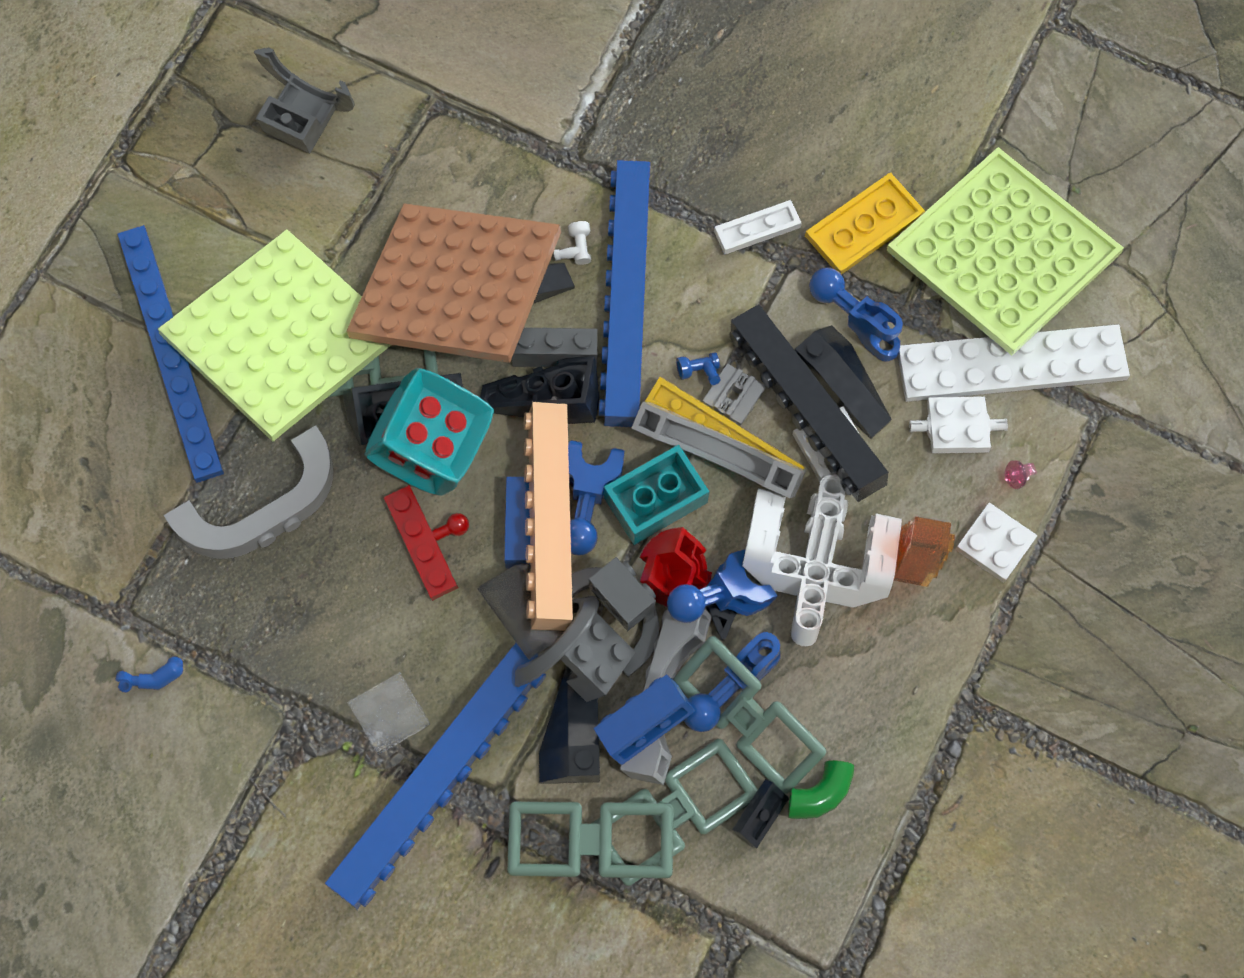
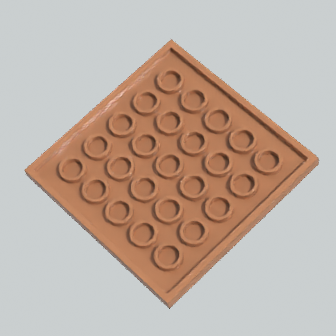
[347,204,561,363]

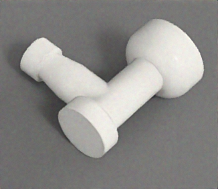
[554,221,591,265]

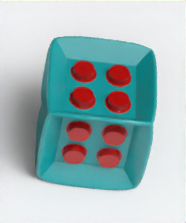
[364,368,494,496]

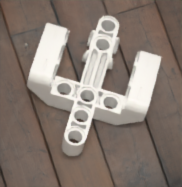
[742,475,902,646]

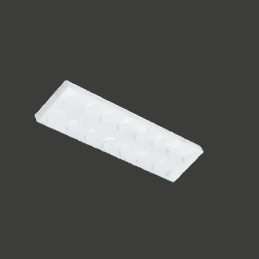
[898,324,1130,402]

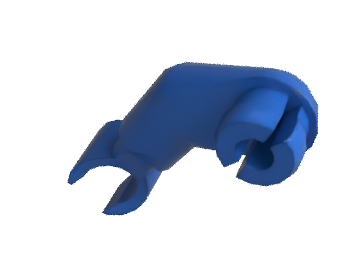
[115,657,183,693]

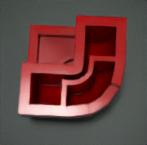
[639,527,712,607]

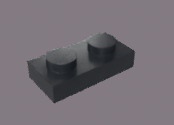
[732,779,789,849]

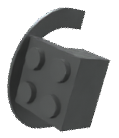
[254,47,355,154]
[571,557,659,677]
[515,596,635,702]

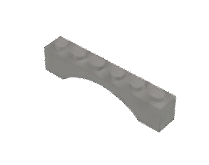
[632,402,806,498]
[620,609,712,785]

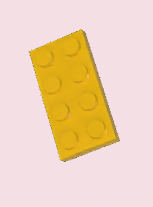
[805,172,926,275]

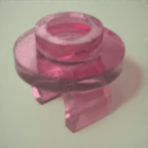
[1004,460,1037,489]

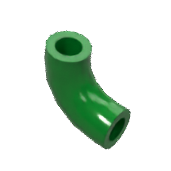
[788,760,854,819]

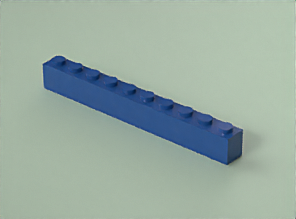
[599,160,650,427]
[325,642,546,910]

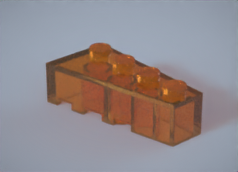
[893,517,955,587]

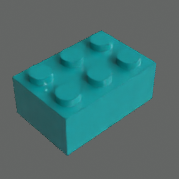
[604,445,710,545]

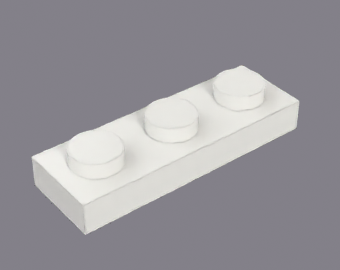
[714,200,802,255]

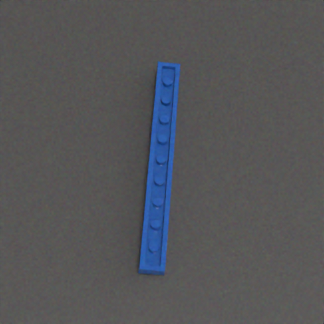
[117,225,224,483]

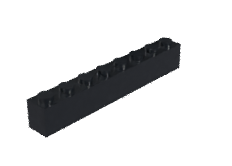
[729,304,889,502]

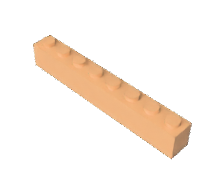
[523,402,573,631]

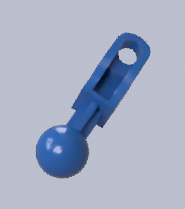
[809,268,903,362]
[568,440,625,556]
[667,549,778,623]
[684,632,780,732]

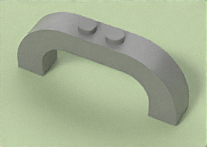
[164,425,333,559]

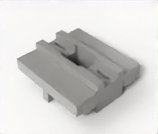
[702,363,766,426]

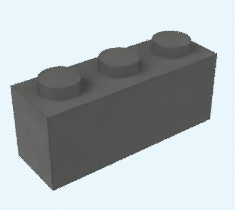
[512,327,598,368]

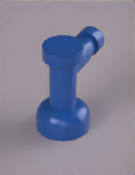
[676,352,721,385]

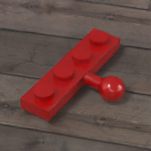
[383,485,469,601]

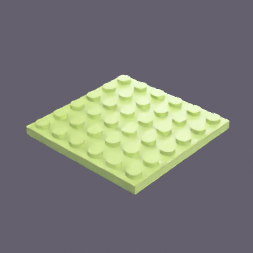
[887,147,1124,356]
[158,230,391,441]

